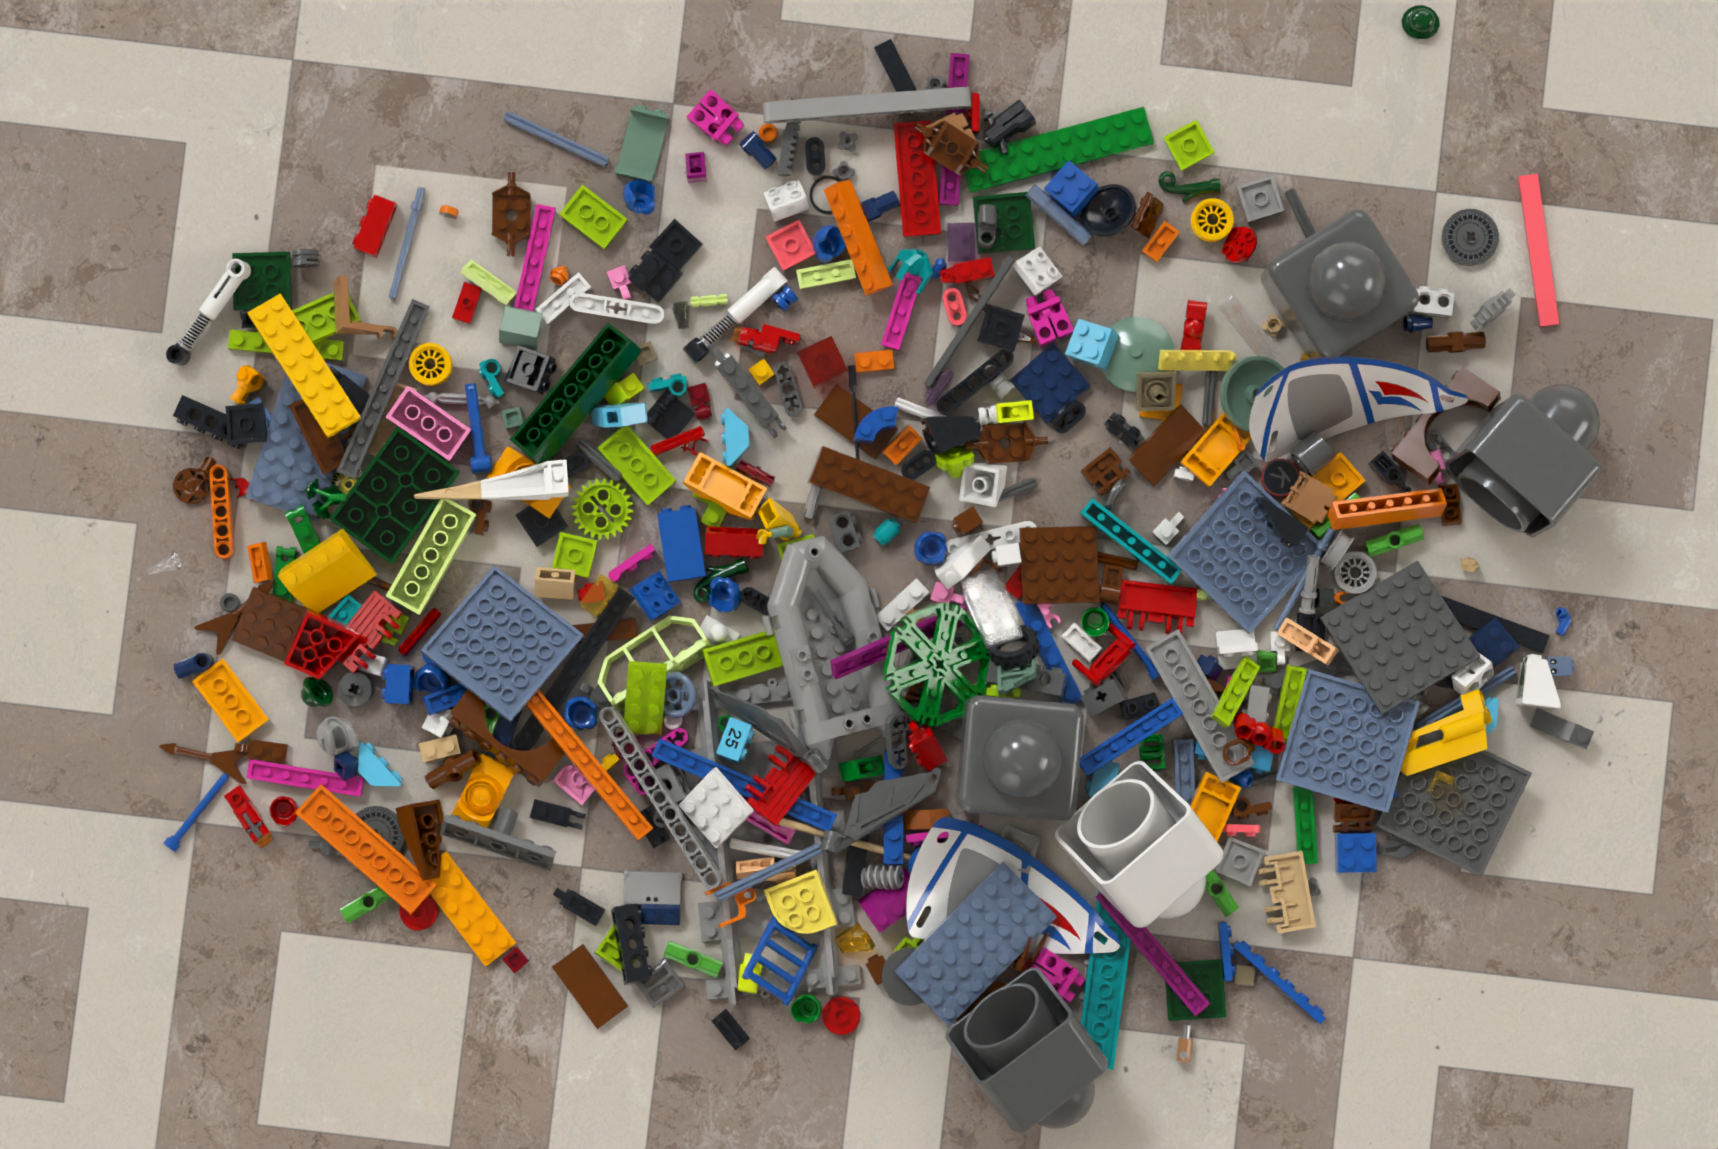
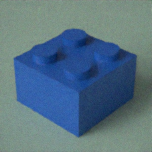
[1044,160,1099,218]
[382,664,415,705]
[1335,833,1377,873]

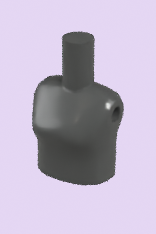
[309,837,342,856]

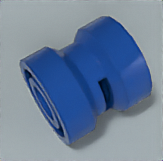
[772,285,799,312]

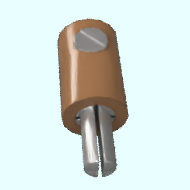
[1176,1025,1193,1062]

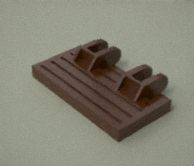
[288,399,354,475]

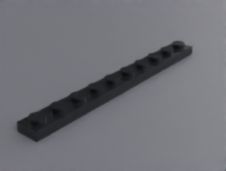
[510,587,635,751]

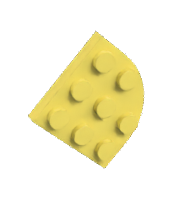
[764,870,838,934]

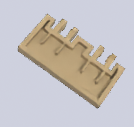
[1257,851,1316,934]

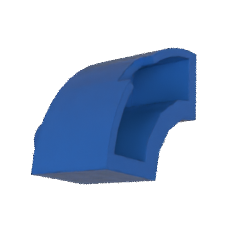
[853,406,898,445]

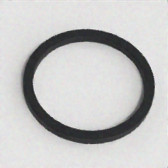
[809,176,840,214]

